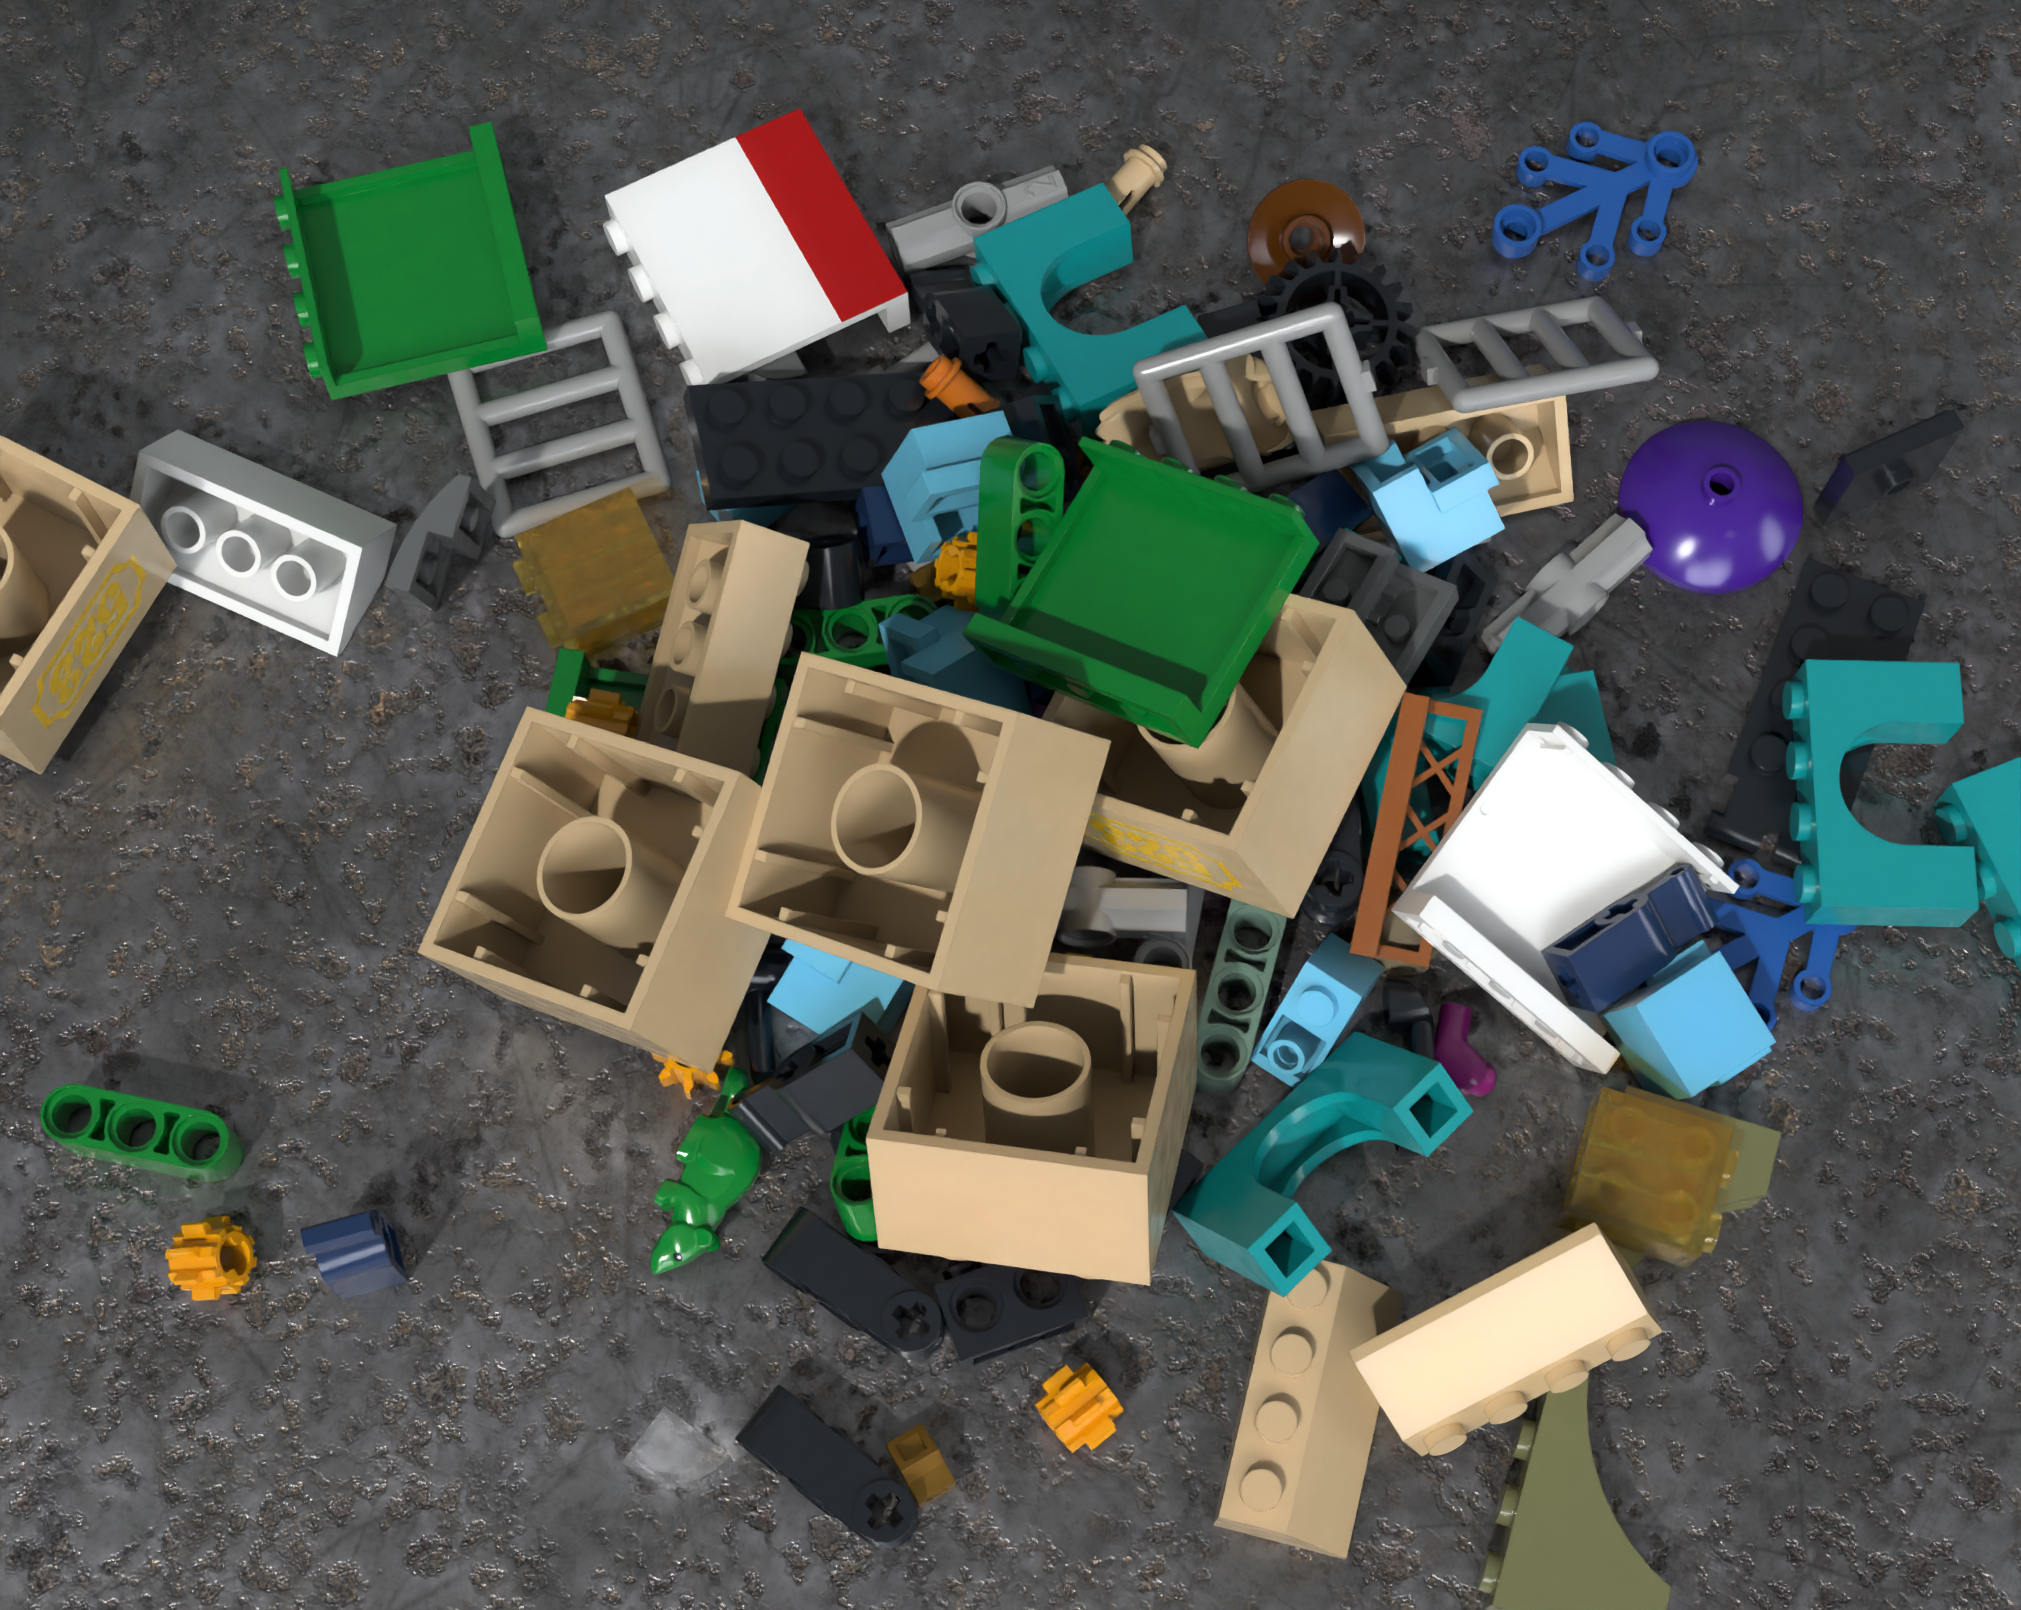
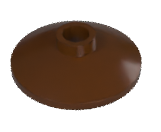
[1246,178,1365,301]

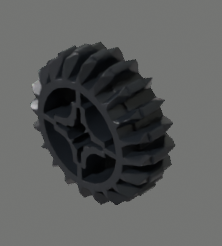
[1256,247,1416,408]

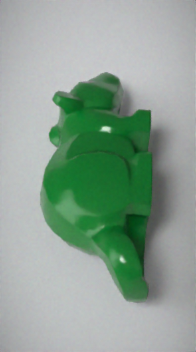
[650,1066,763,1275]

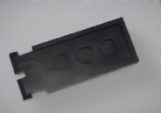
[683,371,985,511]
[1703,558,1925,869]

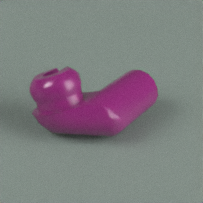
[1435,1003,1497,1097]

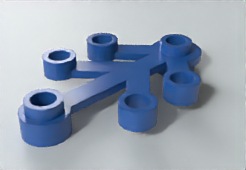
[1490,121,1698,281]
[1641,858,1859,1031]

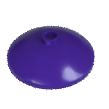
[1617,420,1803,594]

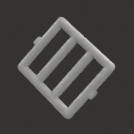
[1410,296,1659,413]
[1132,302,1389,493]
[447,310,672,538]

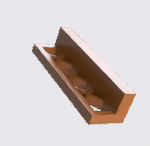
[1349,692,1483,968]

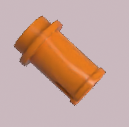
[919,354,1001,419]

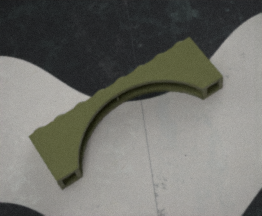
[1477,1085,1782,1610]

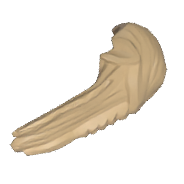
[1091,354,1294,472]

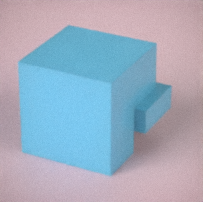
[881,410,1025,564]
[1349,427,1505,572]
[878,604,1033,716]
[767,939,916,1037]
[1598,939,1776,1100]

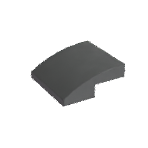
[384,474,496,612]
[1298,527,1459,686]

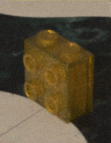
[511,487,674,658]
[1556,1087,1738,1268]

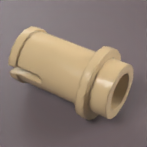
[1105,144,1167,217]

